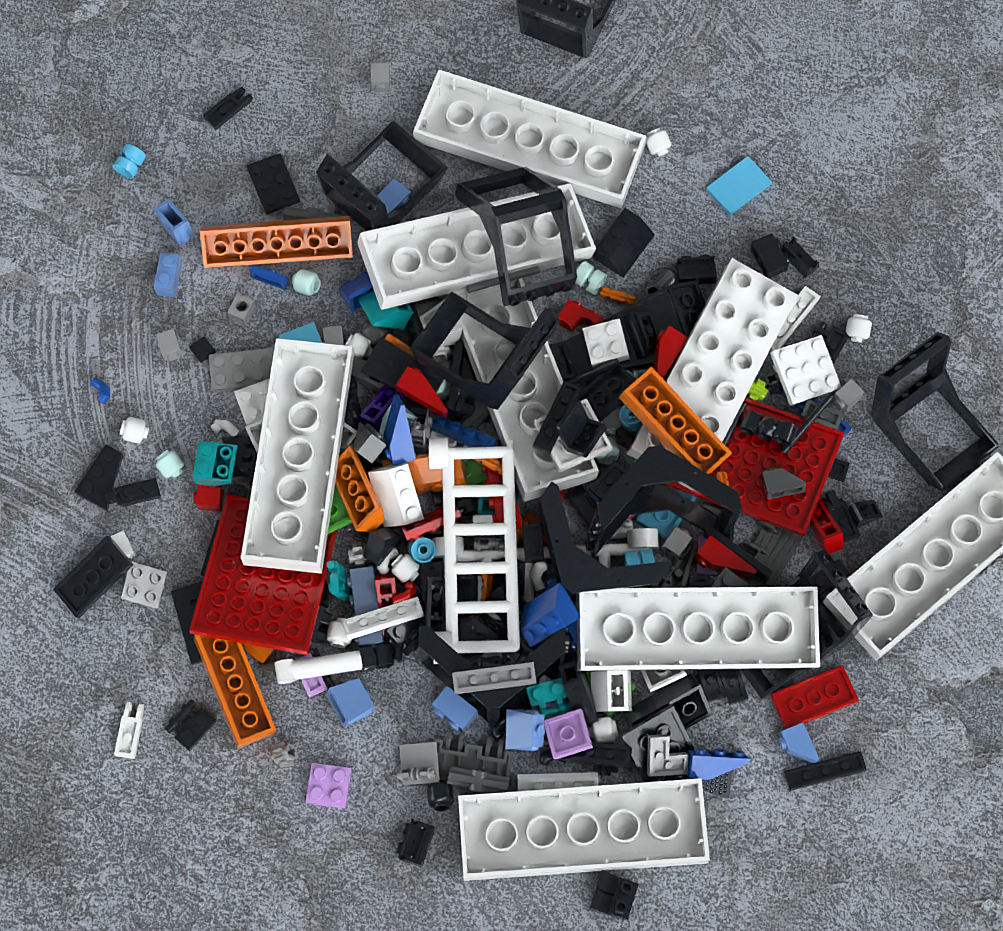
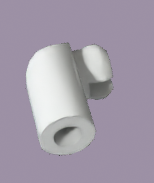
[376,547,399,574]

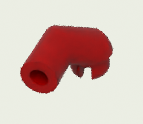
[392,582,417,604]

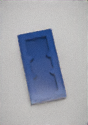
[250,265,289,290]

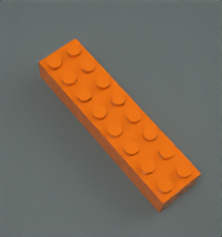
[200,216,354,268]

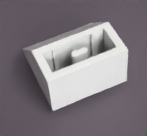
[591,670,632,712]

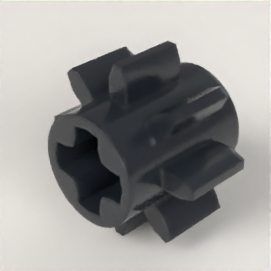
[764,372,784,395]

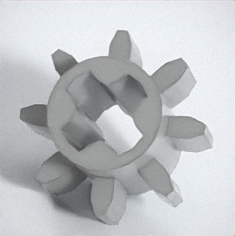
[348,542,367,567]
[272,742,297,767]

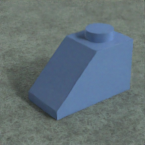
[778,723,820,764]

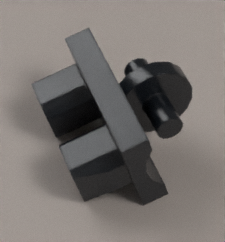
[310,606,333,644]

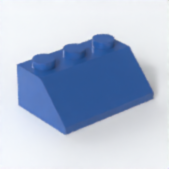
[339,272,374,312]
[521,583,581,647]

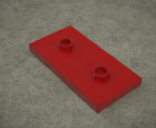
[770,665,859,730]

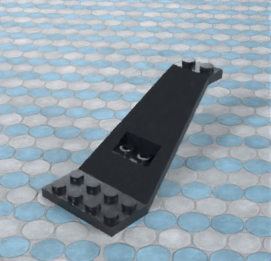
[549,280,706,381]

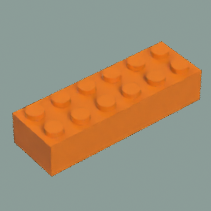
[619,367,732,474]
[194,635,276,749]

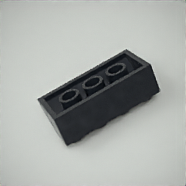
[622,673,712,730]

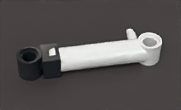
[274,644,394,684]

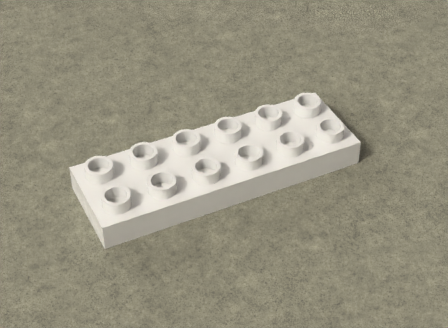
[413,70,646,209]
[357,183,596,310]
[626,258,798,491]
[449,278,599,502]
[241,338,354,574]
[823,452,1003,661]
[576,587,820,671]
[458,778,710,881]

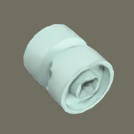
[575,261,607,295]

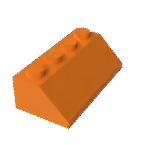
[335,445,385,532]
[382,454,467,495]

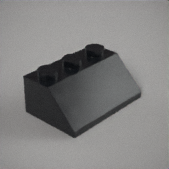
[593,208,655,278]

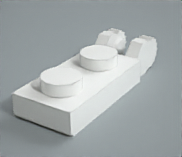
[114,702,144,759]

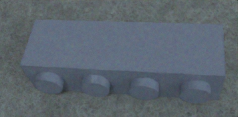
[347,566,384,648]

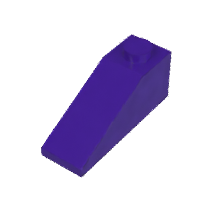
[359,385,404,432]

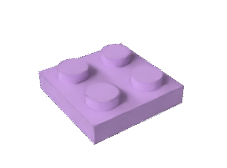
[544,709,593,760]
[305,763,352,809]

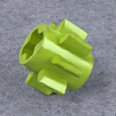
[747,379,768,402]

